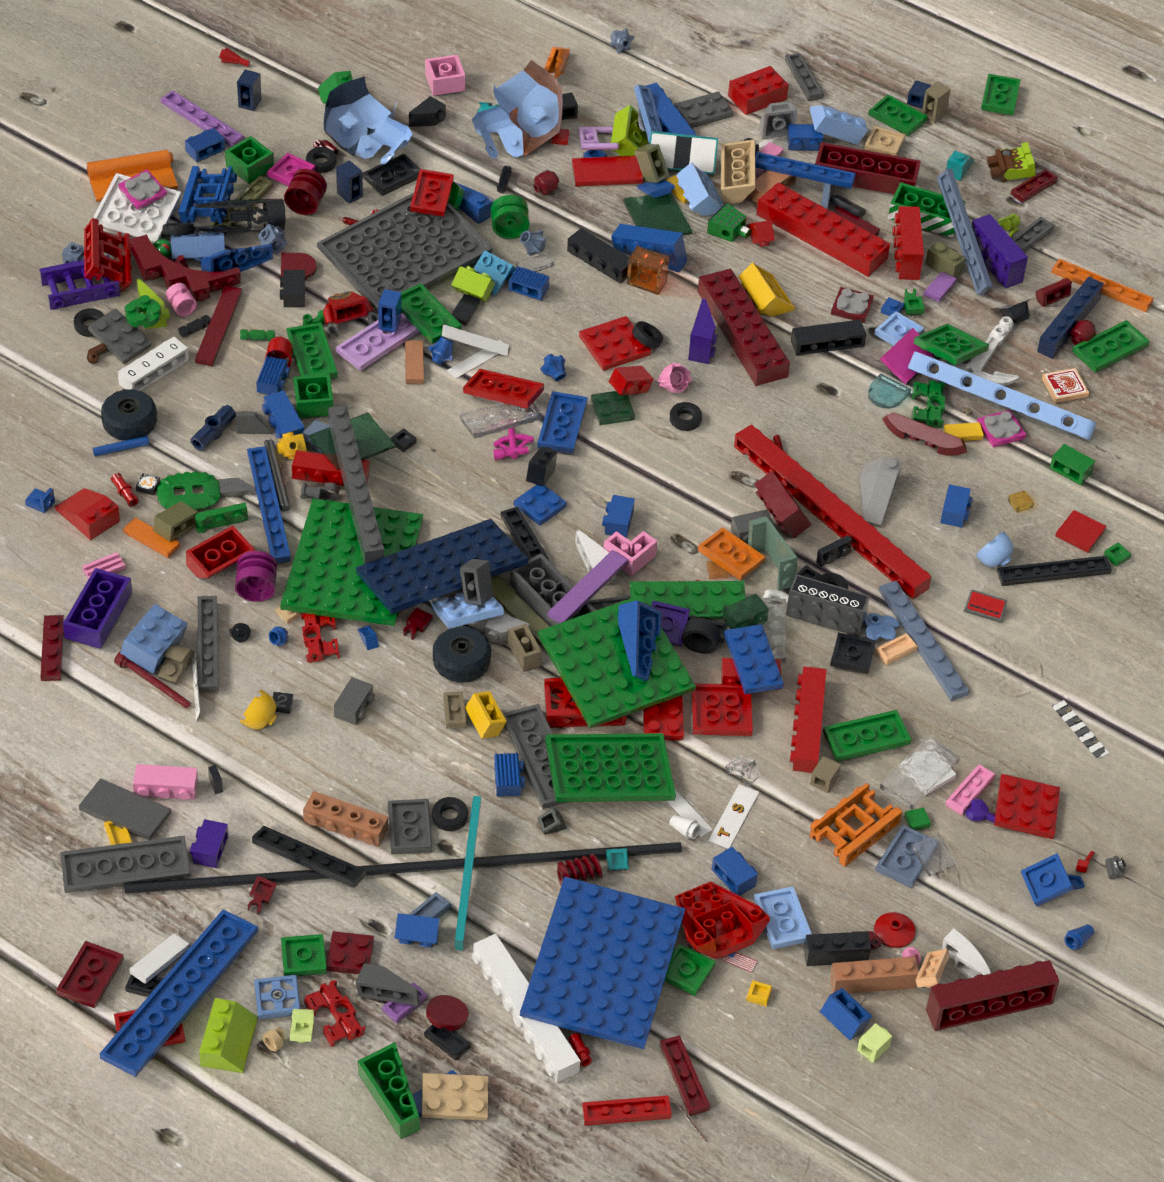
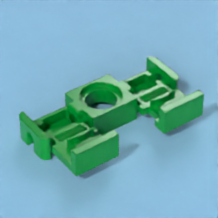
[911,380,945,428]

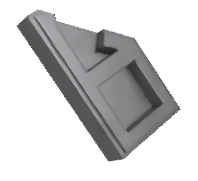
[219,478,256,497]

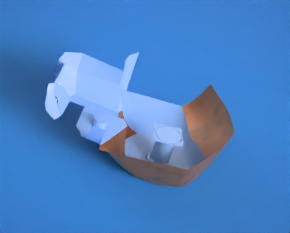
[472,60,563,158]

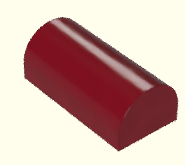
[1035,278,1072,307]

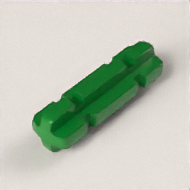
[240,329,275,341]

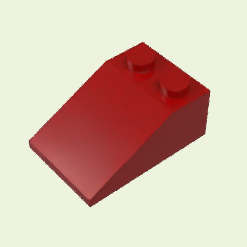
[55,488,120,541]

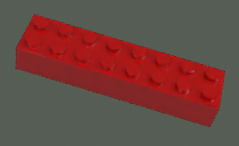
[756,182,890,277]

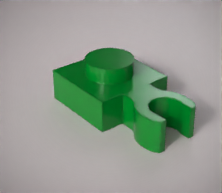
[903,288,925,315]

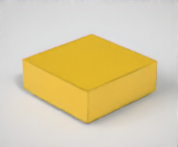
[746,980,773,1007]

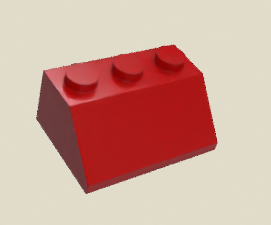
[186,525,255,578]

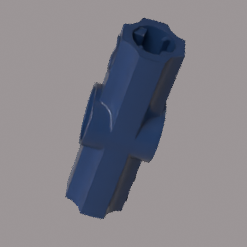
[190,405,236,451]

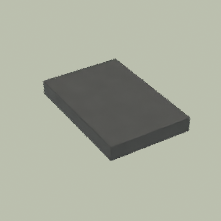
[388,799,432,854]

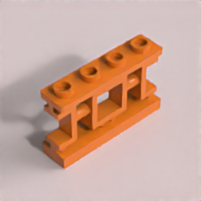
[810,783,903,867]

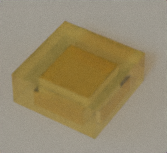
[1008,490,1034,513]

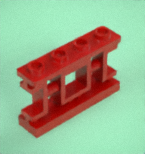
[84,218,132,292]

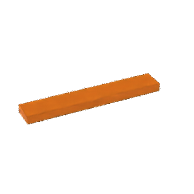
[1051,258,1154,312]

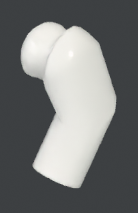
[762,589,789,605]

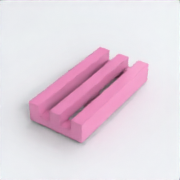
[82,552,126,579]

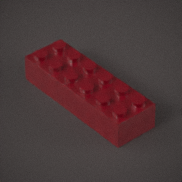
[815,142,921,194]
[926,960,1060,1031]

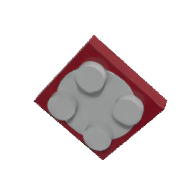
[831,287,874,323]

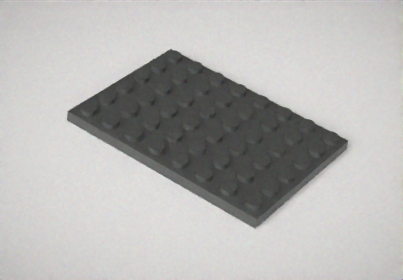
[317,193,492,313]

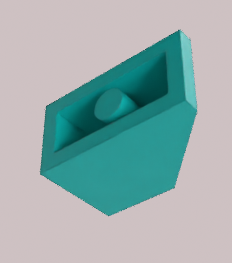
[946,151,975,181]

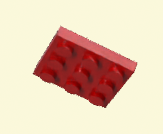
[579,316,651,371]
[692,683,753,736]
[993,774,1060,839]

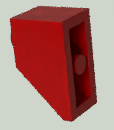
[746,220,775,246]

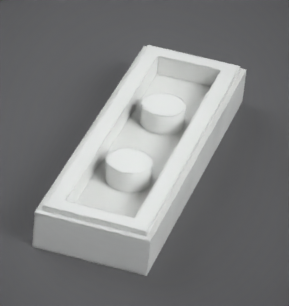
[130,934,189,984]

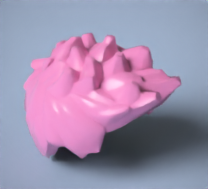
[658,363,692,393]

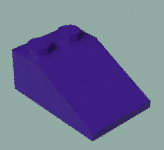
[688,298,718,364]

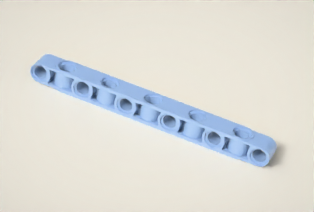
[908,351,1097,440]

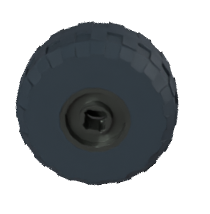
[101,389,157,440]
[432,626,491,683]

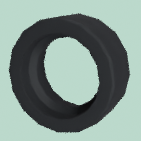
[682,618,720,654]

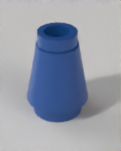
[1064,924,1094,950]

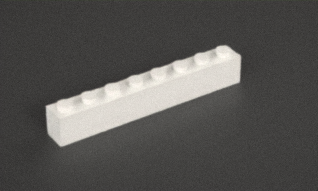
[472,934,580,1083]

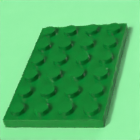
[545,733,676,802]

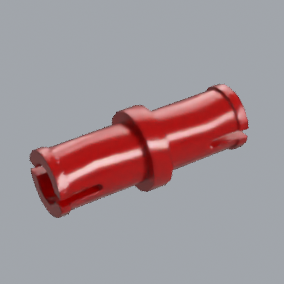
[111,473,139,507]

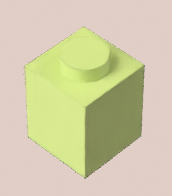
[857,1023,892,1063]

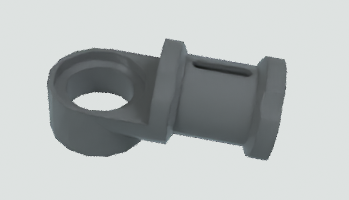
[301,483,340,501]

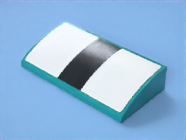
[649,131,718,174]

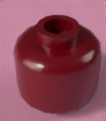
[533,170,559,195]
[1070,320,1096,345]

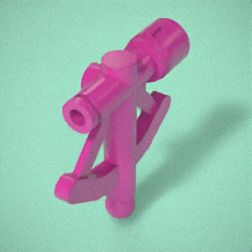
[493,426,534,460]

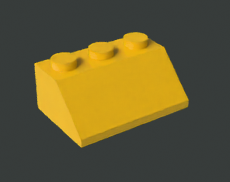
[738,262,795,317]

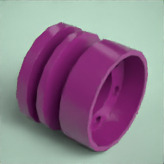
[235,551,277,602]

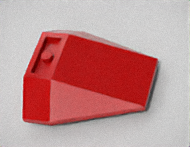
[675,881,770,959]

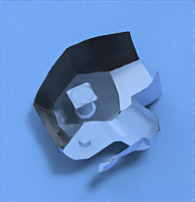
[323,76,412,164]

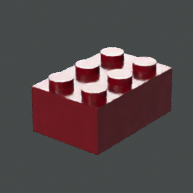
[754,471,812,538]

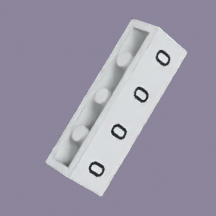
[118,337,189,391]

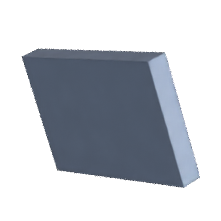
[875,825,939,889]

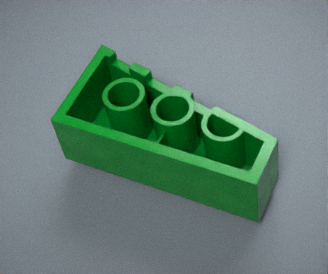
[357,1042,420,1139]

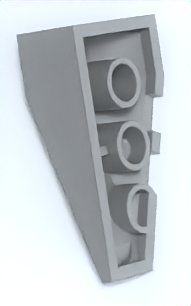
[859,456,902,528]

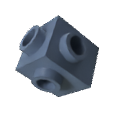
[258,224,288,255]
[62,242,84,264]

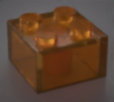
[627,246,669,295]

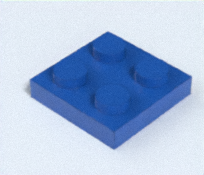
[514,485,567,526]
[1021,853,1074,907]

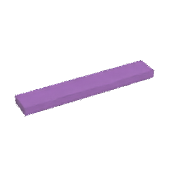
[161,90,245,147]
[548,550,628,623]

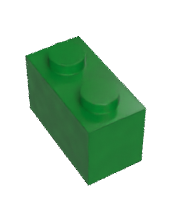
[1050,444,1095,485]

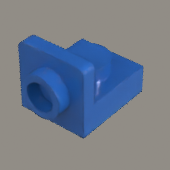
[25,488,55,513]

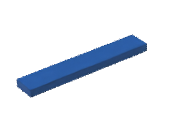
[755,152,856,189]

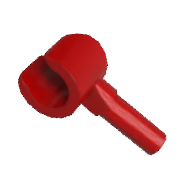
[1076,851,1095,873]

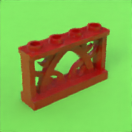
[544,678,626,728]

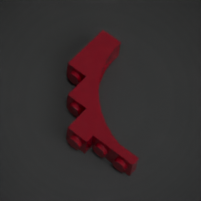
[130,234,241,302]

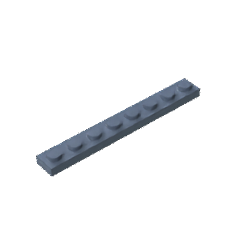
[937,168,992,296]
[879,581,969,701]

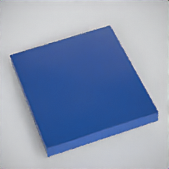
[637,179,675,198]

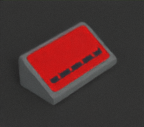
[964,590,1008,623]

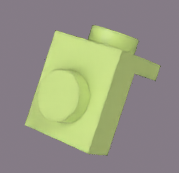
[290,1009,314,1043]

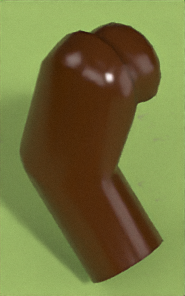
[87,343,107,364]

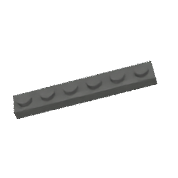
[197,596,218,692]

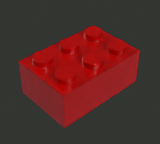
[728,66,789,115]

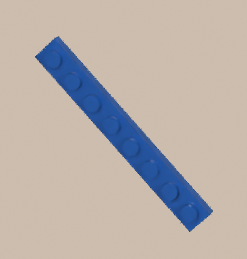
[247,446,291,563]

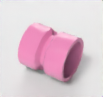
[166,283,197,317]

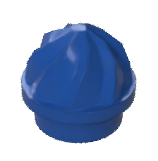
[269,626,289,646]

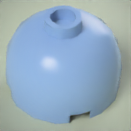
[976,531,1014,567]

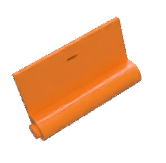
[86,149,178,202]

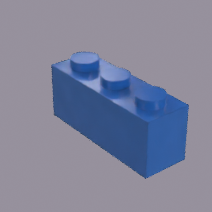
[262,391,305,444]

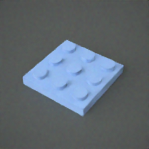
[431,592,504,628]

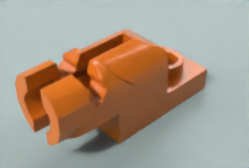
[544,47,570,79]

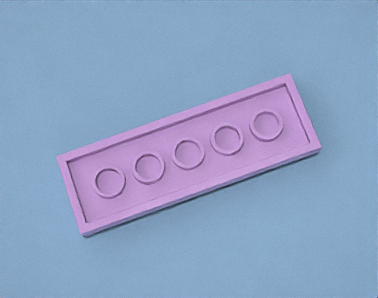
[336,313,420,371]

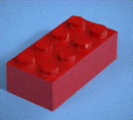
[892,206,924,280]

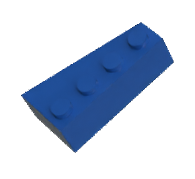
[611,224,688,273]

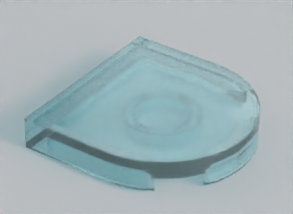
[868,373,911,409]

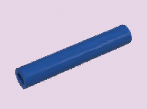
[92,436,149,457]

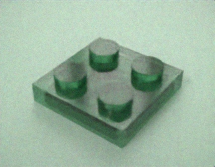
[591,391,635,426]

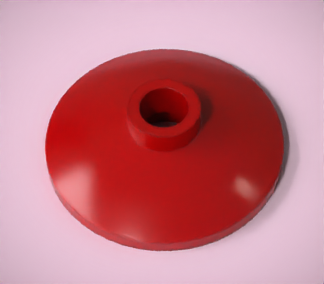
[874,912,916,948]

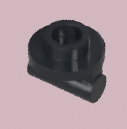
[229,623,251,642]

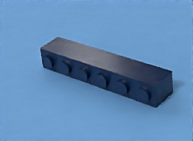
[1037,276,1104,359]

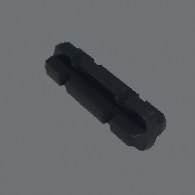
[497,165,512,193]
[178,315,211,337]

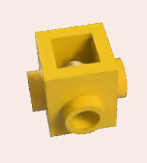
[277,432,307,460]

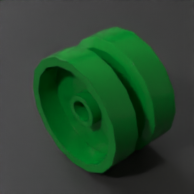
[491,195,530,239]

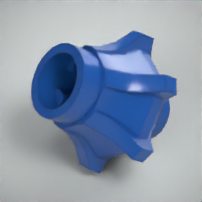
[428,336,454,365]
[540,354,567,382]

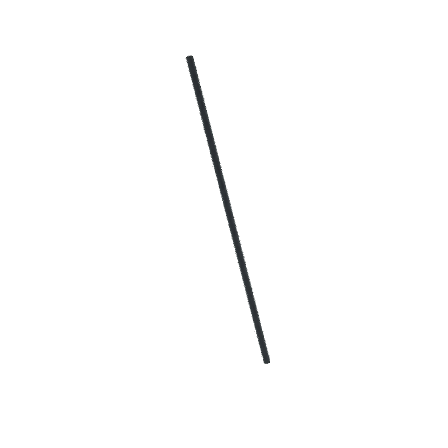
[124,842,682,894]

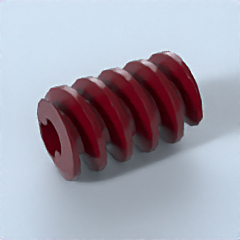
[557,854,603,886]

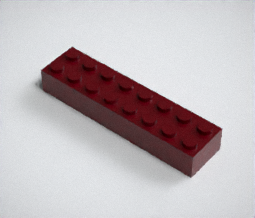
[697,268,790,386]

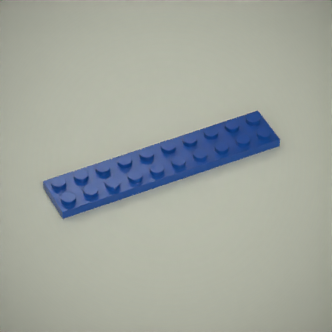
[99,909,258,1077]

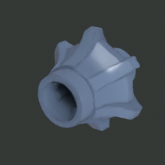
[610,28,634,53]
[520,230,546,256]

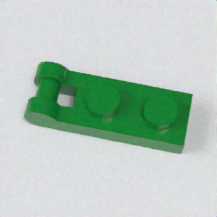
[195,502,248,533]

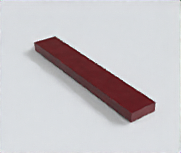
[195,286,242,366]

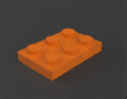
[698,527,766,581]

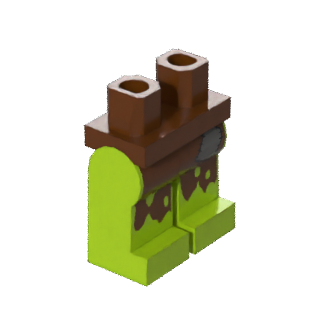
[987,142,1035,182]

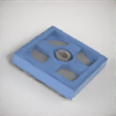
[254,975,301,1019]

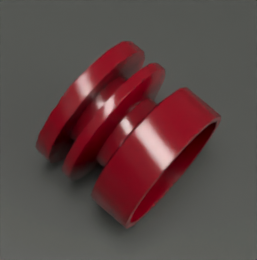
[284,169,327,215]

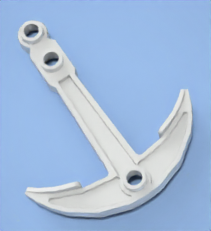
[940,317,1019,386]

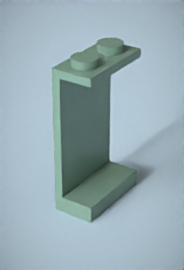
[748,516,797,591]

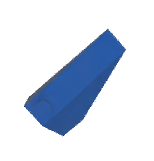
[455,182,495,224]
[201,244,273,272]
[618,600,661,681]

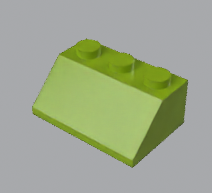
[611,105,649,156]
[199,998,258,1073]

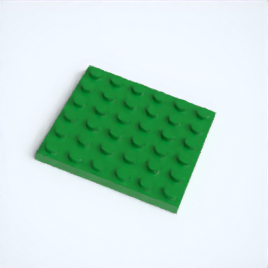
[538,595,696,728]

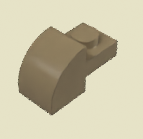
[158,644,195,685]

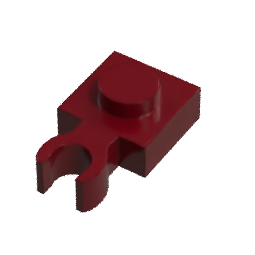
[403,608,433,640]
[247,876,277,915]

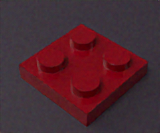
[326,931,374,974]

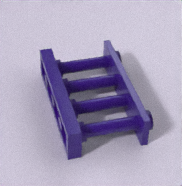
[39,255,120,310]

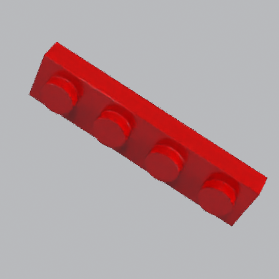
[582,1095,672,1126]

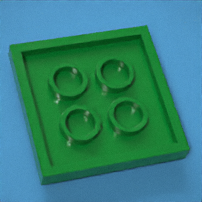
[914,323,989,365]

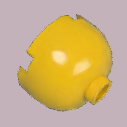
[240,689,277,730]

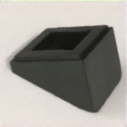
[537,808,567,835]

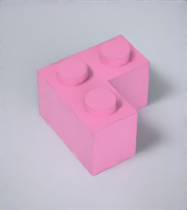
[604,531,658,576]

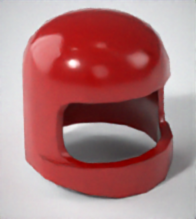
[265,337,293,367]

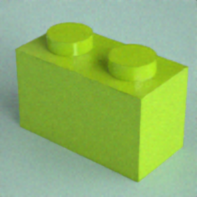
[451,266,495,303]

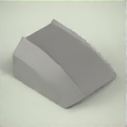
[759,101,797,139]

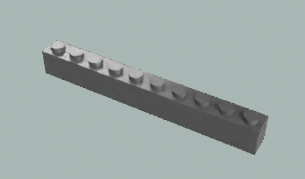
[328,405,384,564]

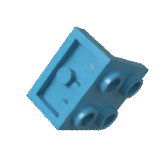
[473,250,516,296]

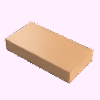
[875,633,918,665]

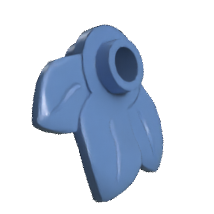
[864,613,900,641]

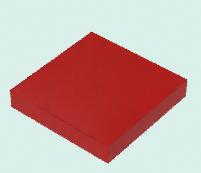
[1055,510,1106,553]

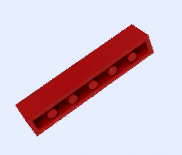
[790,666,827,773]

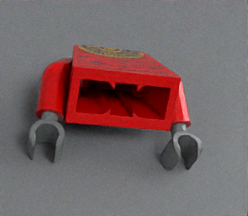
[323,291,378,338]

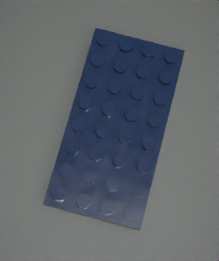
[356,519,528,614]

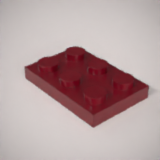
[56,941,124,1009]

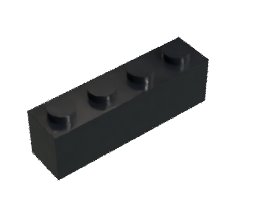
[567,228,635,284]
[791,319,866,356]

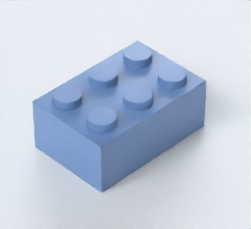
[120,604,188,674]

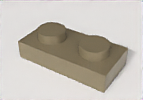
[443,692,466,729]

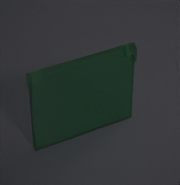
[623,193,692,235]
[309,412,395,470]

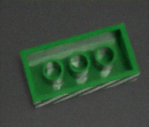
[888,182,966,237]

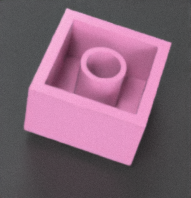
[425,55,465,96]

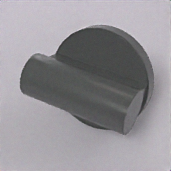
[1105,855,1127,879]

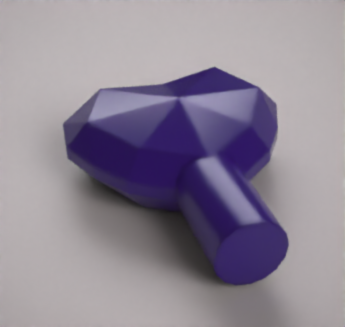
[965,798,995,823]

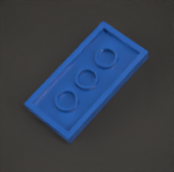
[537,391,588,454]
[724,624,783,694]

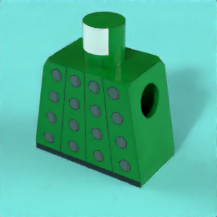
[707,203,751,242]

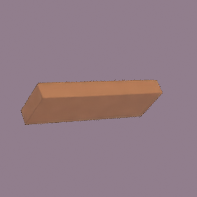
[405,341,424,384]

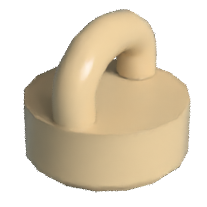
[263,1027,285,1052]

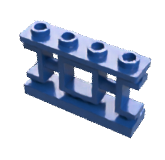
[178,166,237,224]

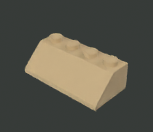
[721,139,756,204]

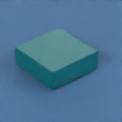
[606,848,629,871]

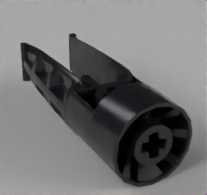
[193,198,286,232]

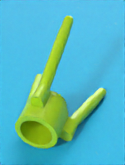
[998,213,1020,237]

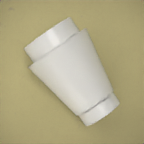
[669,815,701,839]

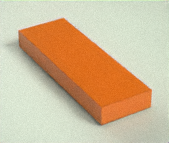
[123,517,180,558]

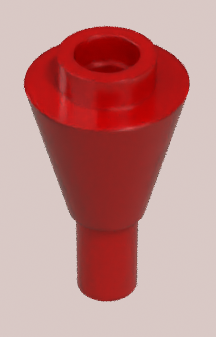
[219,47,250,67]

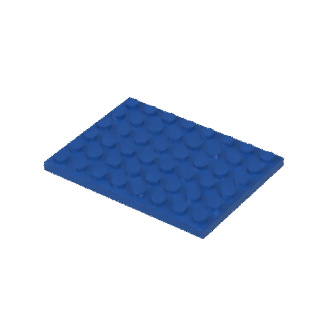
[520,876,685,1050]

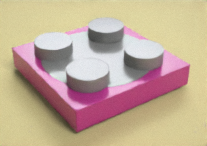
[118,169,167,210]
[977,409,1026,448]

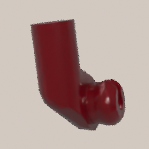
[313,140,339,155]

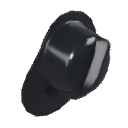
[990,299,1031,323]

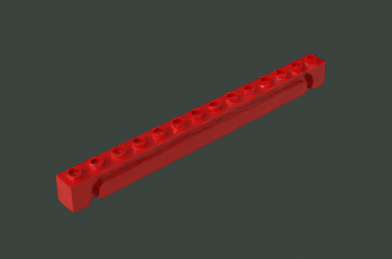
[734,424,932,599]

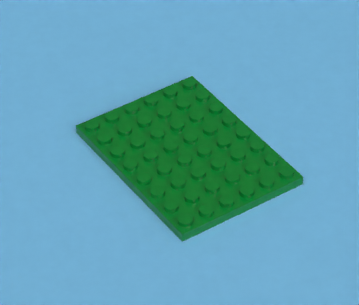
[280,498,423,626]

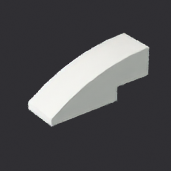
[941,928,991,978]

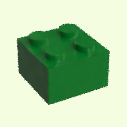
[225,136,274,184]
[293,374,334,418]

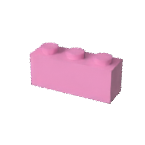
[133,764,198,800]

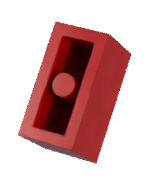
[608,366,654,395]

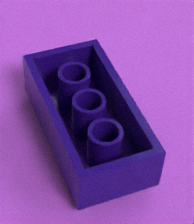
[972,214,1028,289]
[63,568,132,649]

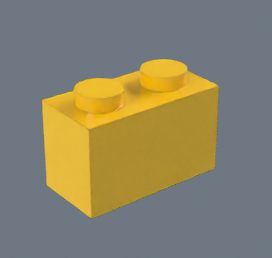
[465,691,507,739]

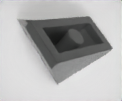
[236,411,273,434]

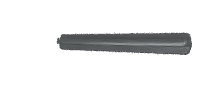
[264,439,290,511]

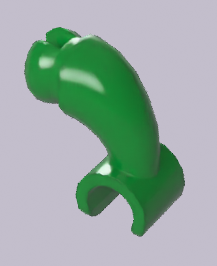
[303,310,325,325]

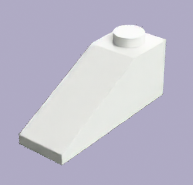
[575,530,616,580]

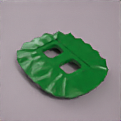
[157,471,220,510]

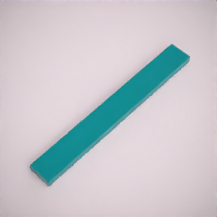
[455,796,481,951]

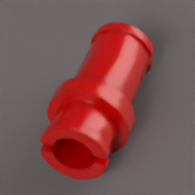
[568,1033,592,1067]

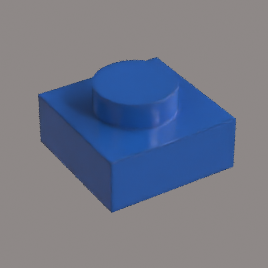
[880,297,904,316]

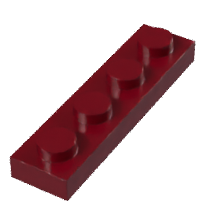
[40,615,64,681]
[659,1035,710,1116]

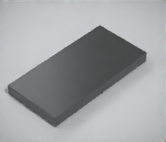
[79,778,171,840]

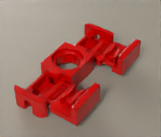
[300,613,340,663]
[304,980,366,1047]

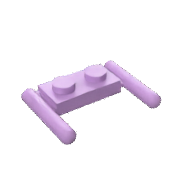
[578,127,619,150]

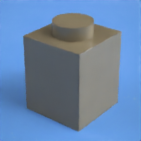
[810,756,841,793]

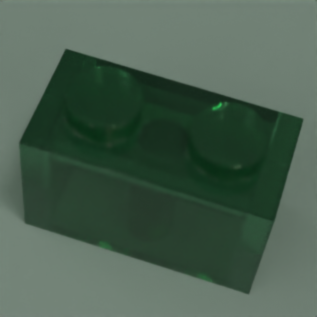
[723,594,769,629]

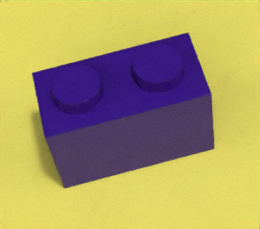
[190,819,229,868]

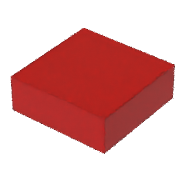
[551,129,569,145]

